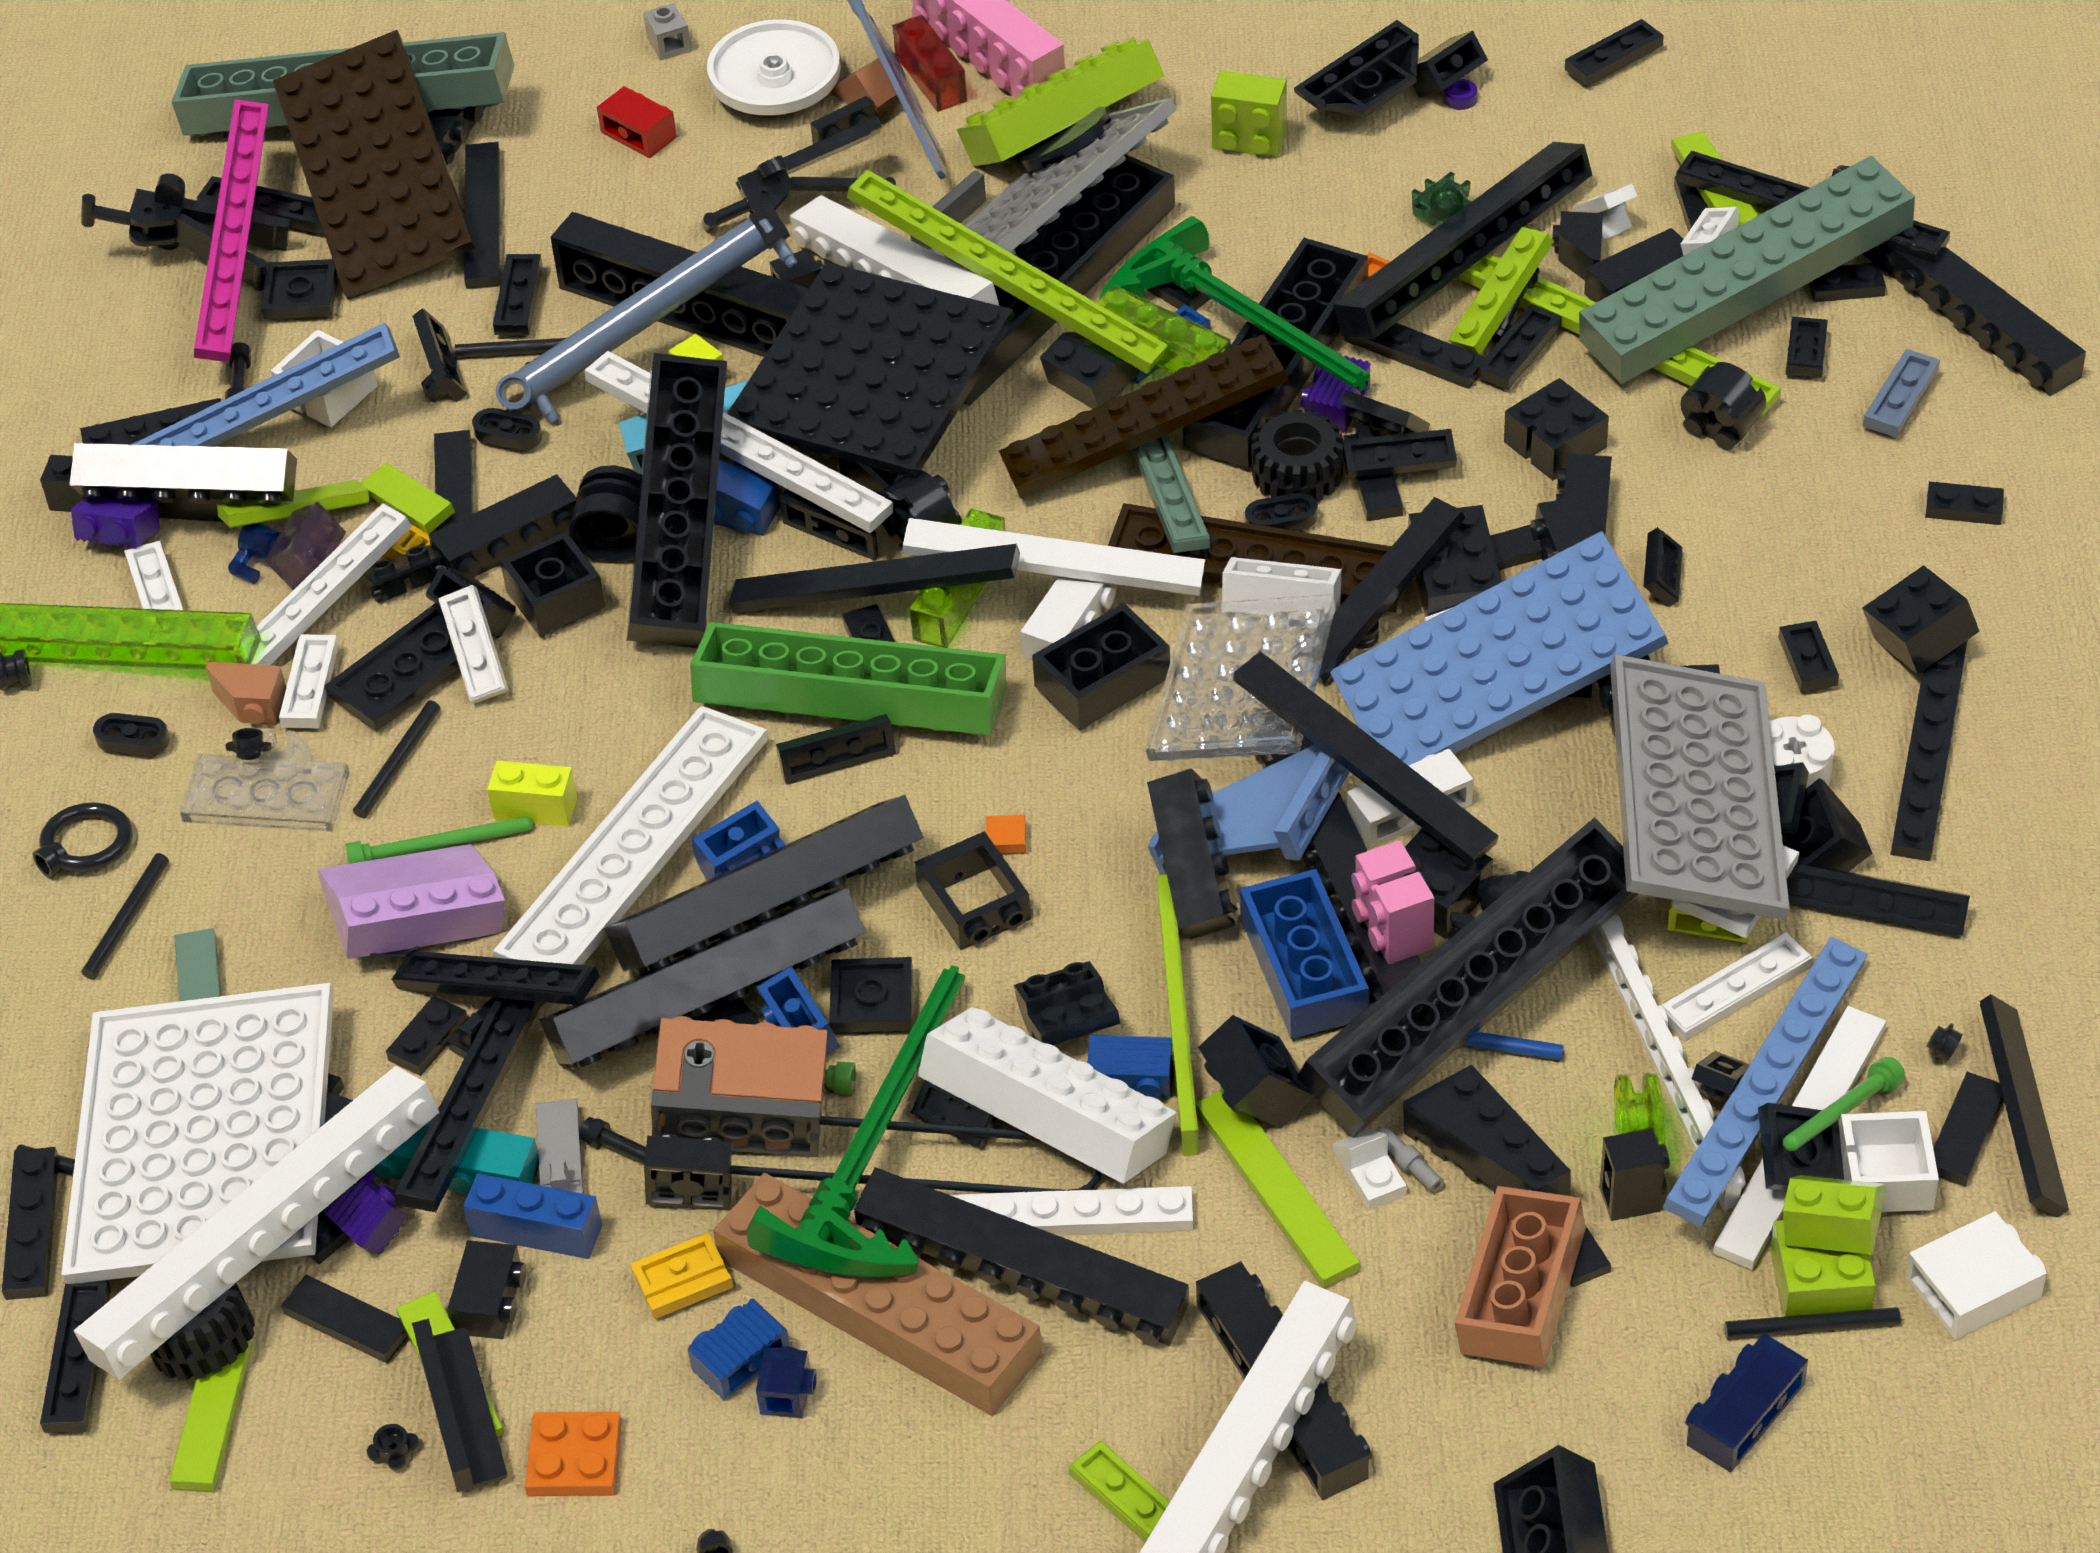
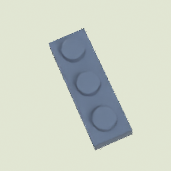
[1863,349,1940,438]

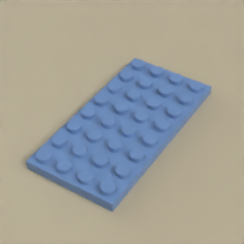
[1330,531,1669,766]

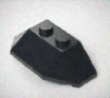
[1294,20,1419,116]

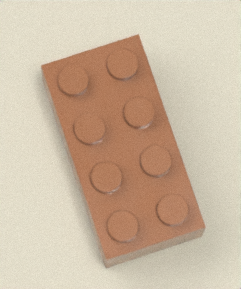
[1455,1186,1586,1367]

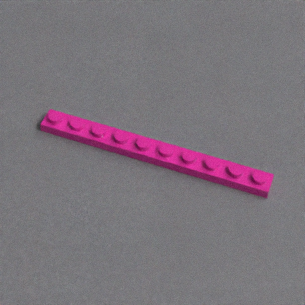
[194,99,269,362]

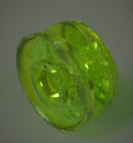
[1614,1072,1666,1145]

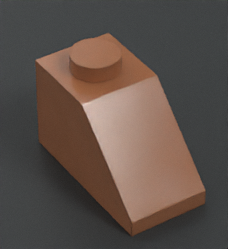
[831,58,897,114]
[206,661,286,725]

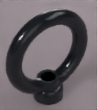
[32,802,133,878]

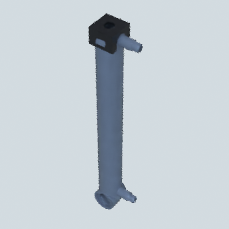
[496,202,797,424]

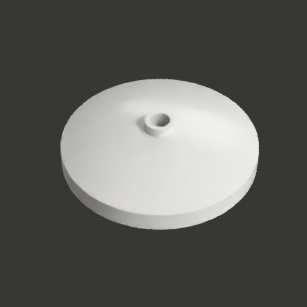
[707,19,841,115]

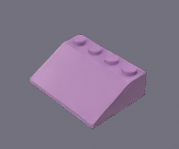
[318,844,505,959]

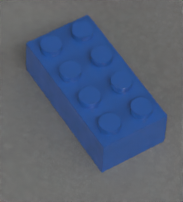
[1240,869,1369,1039]

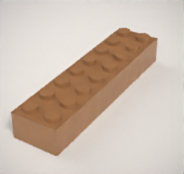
[713,1172,1042,1417]

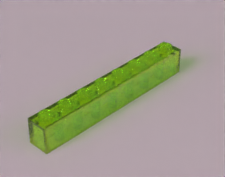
[0,603,261,670]

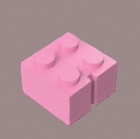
[1351,840,1434,965]

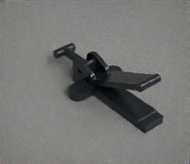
[702,116,896,231]
[81,173,290,291]

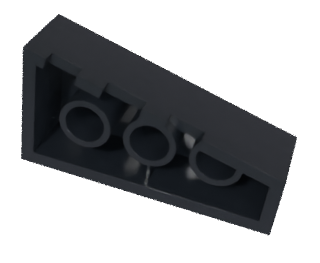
[1403,1065,1571,1196]

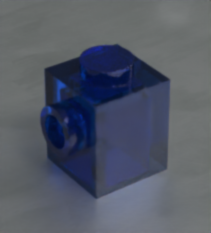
[756,1346,817,1419]

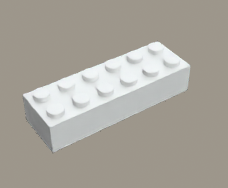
[918,1007,1177,1184]

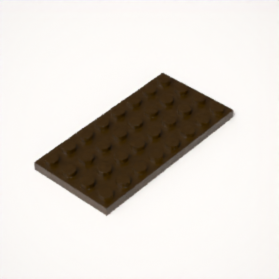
[273,30,476,300]

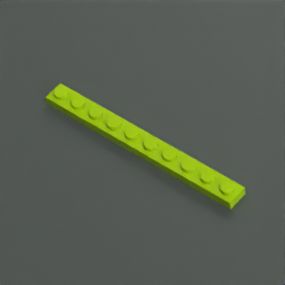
[846,169,1168,374]
[1459,253,1781,418]

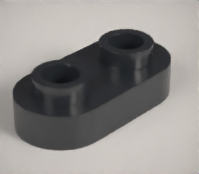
[472,408,542,450]
[1245,493,1318,531]
[93,713,170,756]

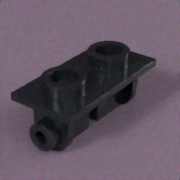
[363,545,442,601]

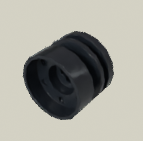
[569,465,641,564]

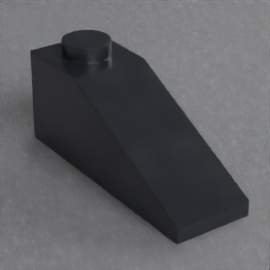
[779,489,879,561]

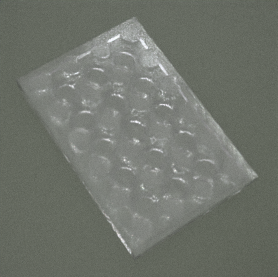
[1145,594,1336,761]

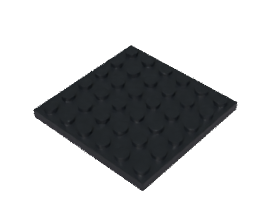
[727,262,1015,479]

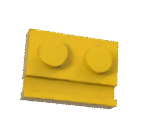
[630,1232,733,1319]

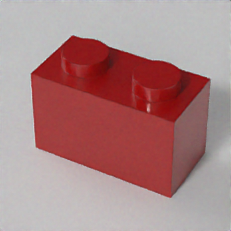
[597,86,677,159]

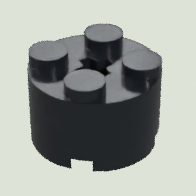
[1680,362,1766,450]
[878,470,962,549]

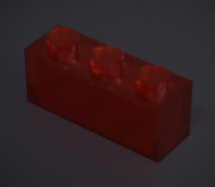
[892,15,967,112]

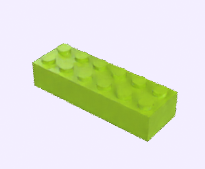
[956,37,1165,166]

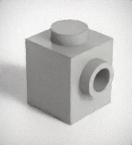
[643,3,691,61]

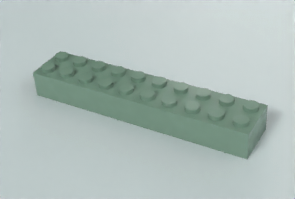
[172,32,514,136]
[1579,155,1915,384]

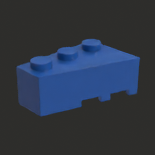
[714,459,781,536]

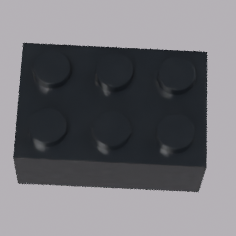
[1408,505,1502,617]
[1032,603,1171,730]

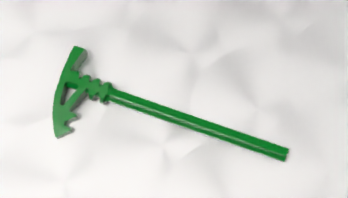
[1099,216,1370,391]
[747,965,965,1277]

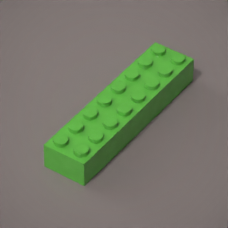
[690,622,1006,736]

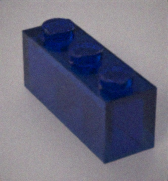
[1685,1333,1808,1473]

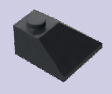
[1782,778,1873,872]

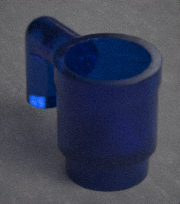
[228,523,293,584]

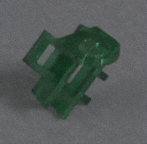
[1411,171,1472,226]

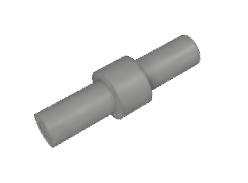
[1379,1127,1444,1192]

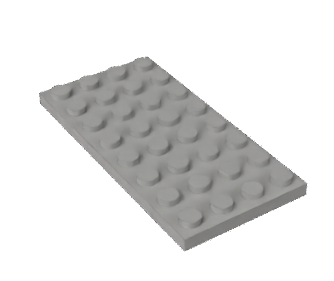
[932,97,1177,269]
[1610,654,1790,920]

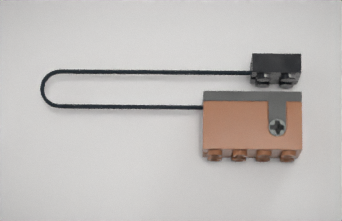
[644,1016,1102,1210]

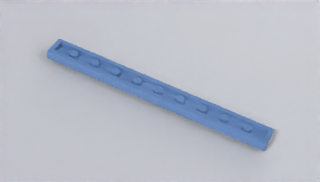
[1663,937,1868,1228]

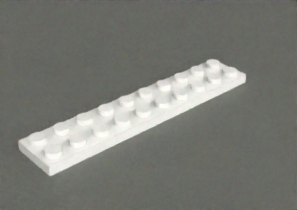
[493,706,768,965]

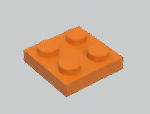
[525,1411,622,1497]

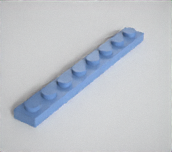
[131,323,400,447]

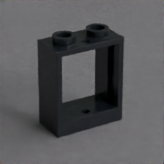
[914,831,1031,950]

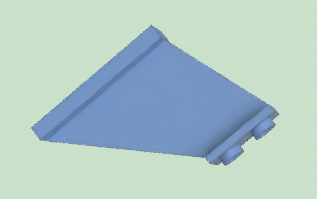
[1148,745,1350,875]

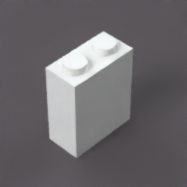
[1905,1211,2047,1340]

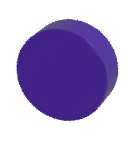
[1443,79,1477,110]

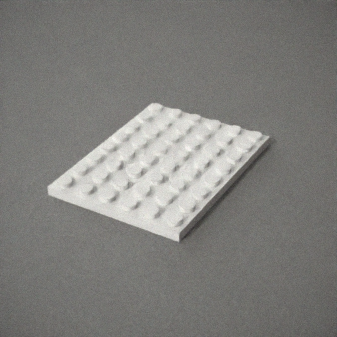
[61,983,334,1284]

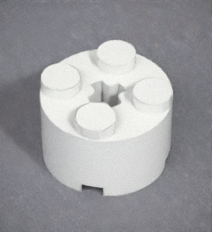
[1769,714,1835,788]

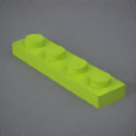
[1448,227,1554,355]

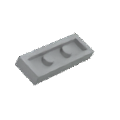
[536,1098,584,1194]

